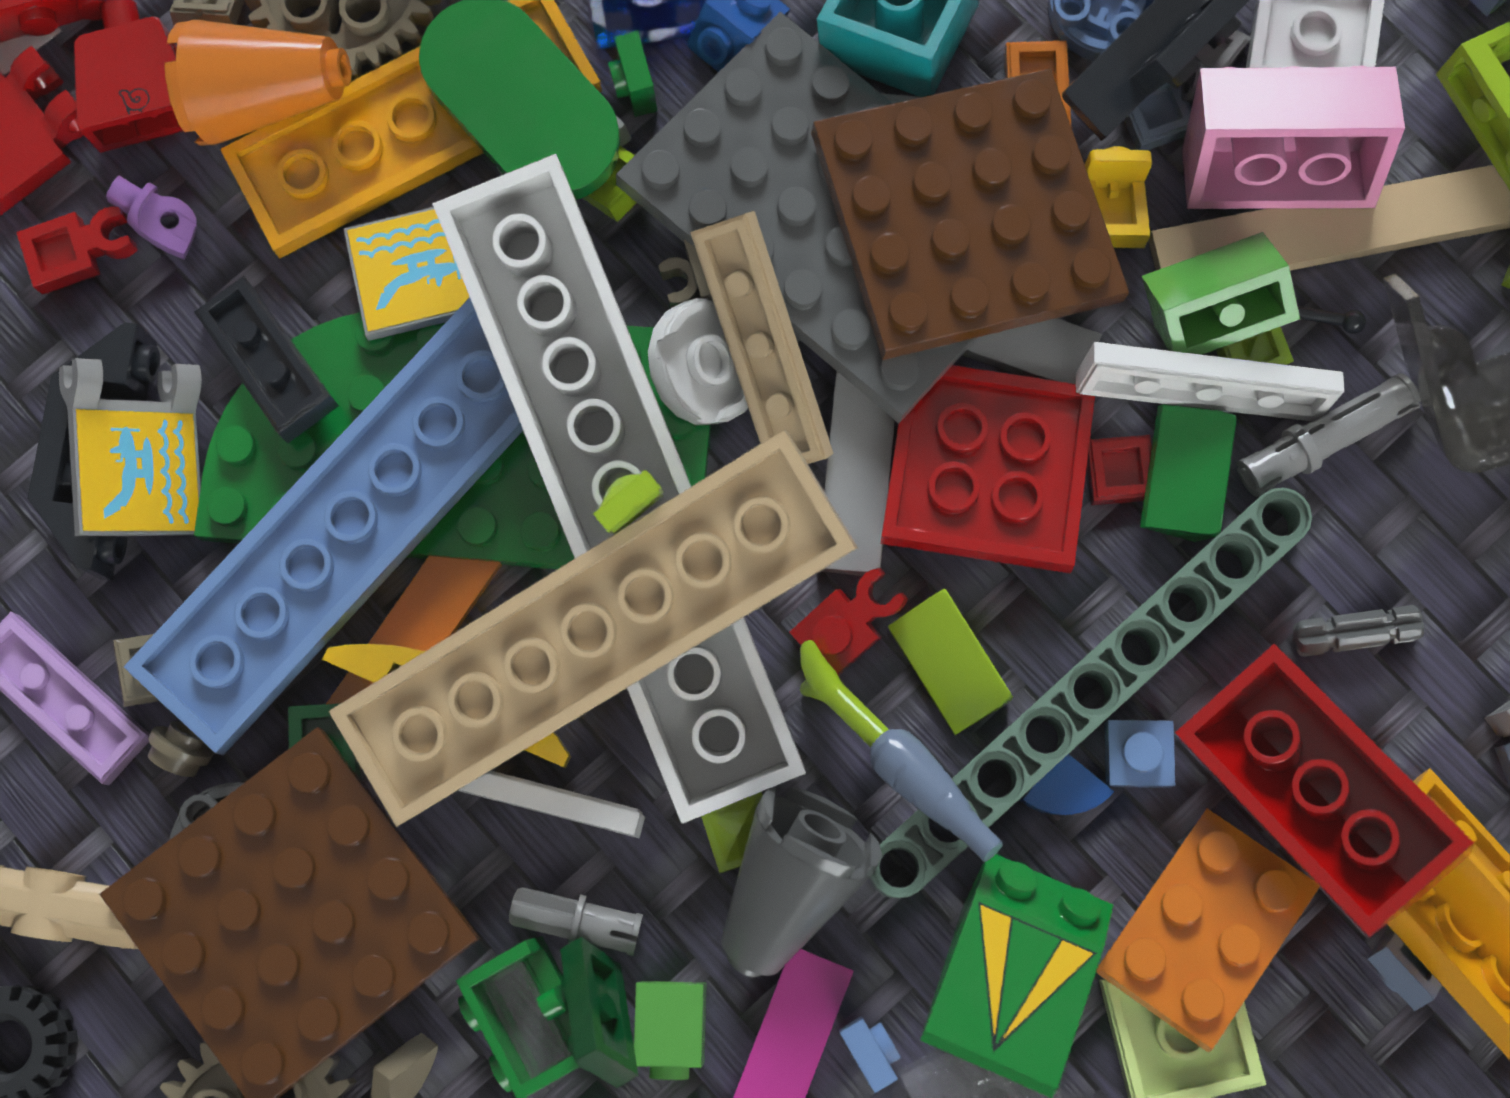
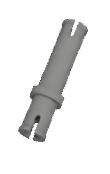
[1236,373,1421,497]

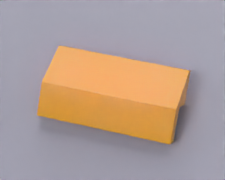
[1388,768,1510,1060]

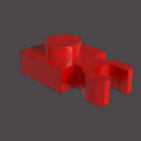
[16,207,138,295]
[789,568,908,676]

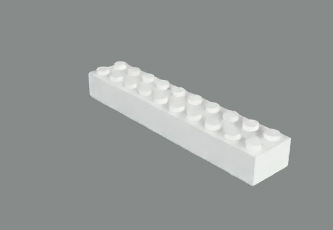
[432,154,806,824]

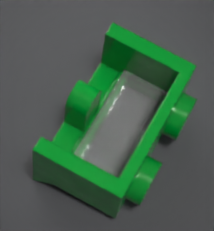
[455,936,580,1098]

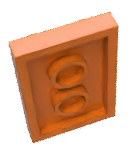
[1096,808,1320,1053]

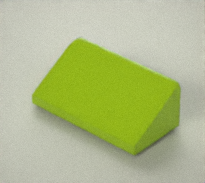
[887,589,1013,736]

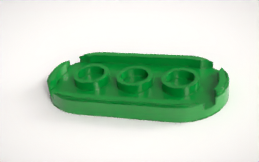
[419,0,620,200]

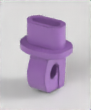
[106,176,197,260]

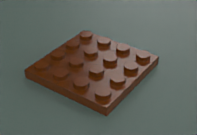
[811,69,1129,360]
[99,727,480,1098]

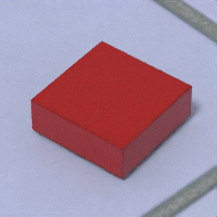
[1087,435,1152,506]

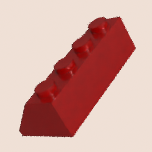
[1175,644,1474,937]

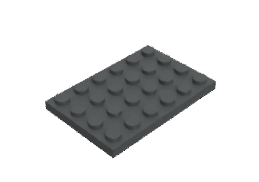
[616,12,978,423]

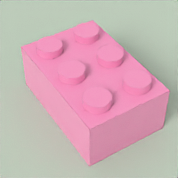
[1182,66,1405,209]

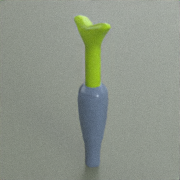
[800,640,1003,862]

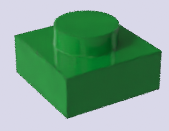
[608,31,658,117]

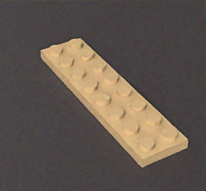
[329,430,858,827]

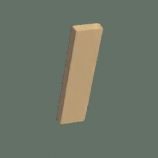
[690,211,834,464]

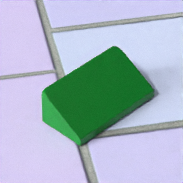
[1140,404,1237,542]

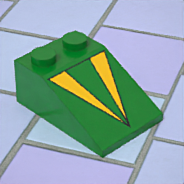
[920,854,1113,1098]

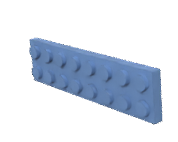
[124,297,523,756]

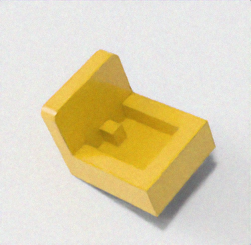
[1085,146,1152,248]

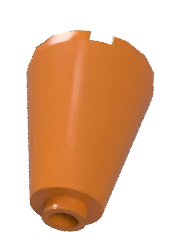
[165,19,351,146]

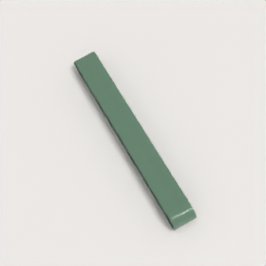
[869,487,1312,899]

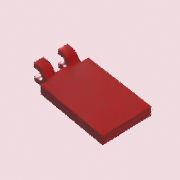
[0,45,84,216]

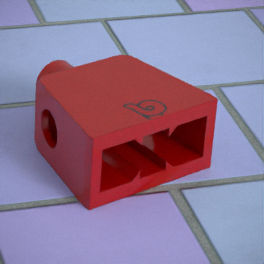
[74,0,183,153]

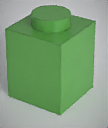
[634,981,707,1080]

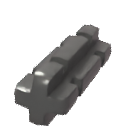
[1293,605,1424,656]

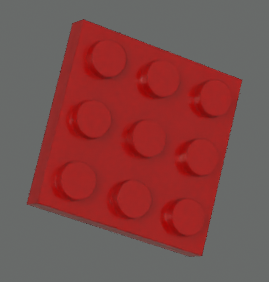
[880,365,1095,573]

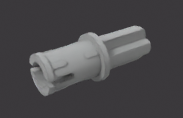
[509,887,643,956]

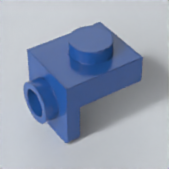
[687,0,791,72]

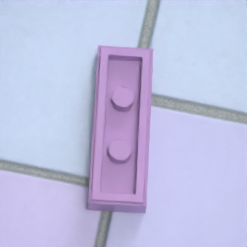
[0,612,150,785]

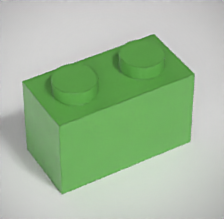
[1142,232,1300,355]

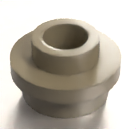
[148,721,214,777]

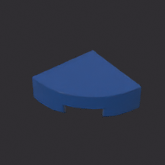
[1020,754,1114,815]

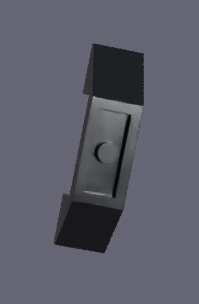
[27,322,160,581]

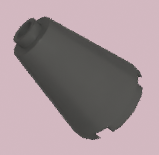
[721,787,883,977]

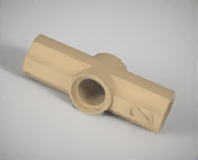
[0,865,138,949]

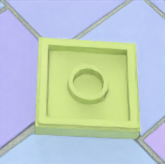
[1099,979,1266,1098]

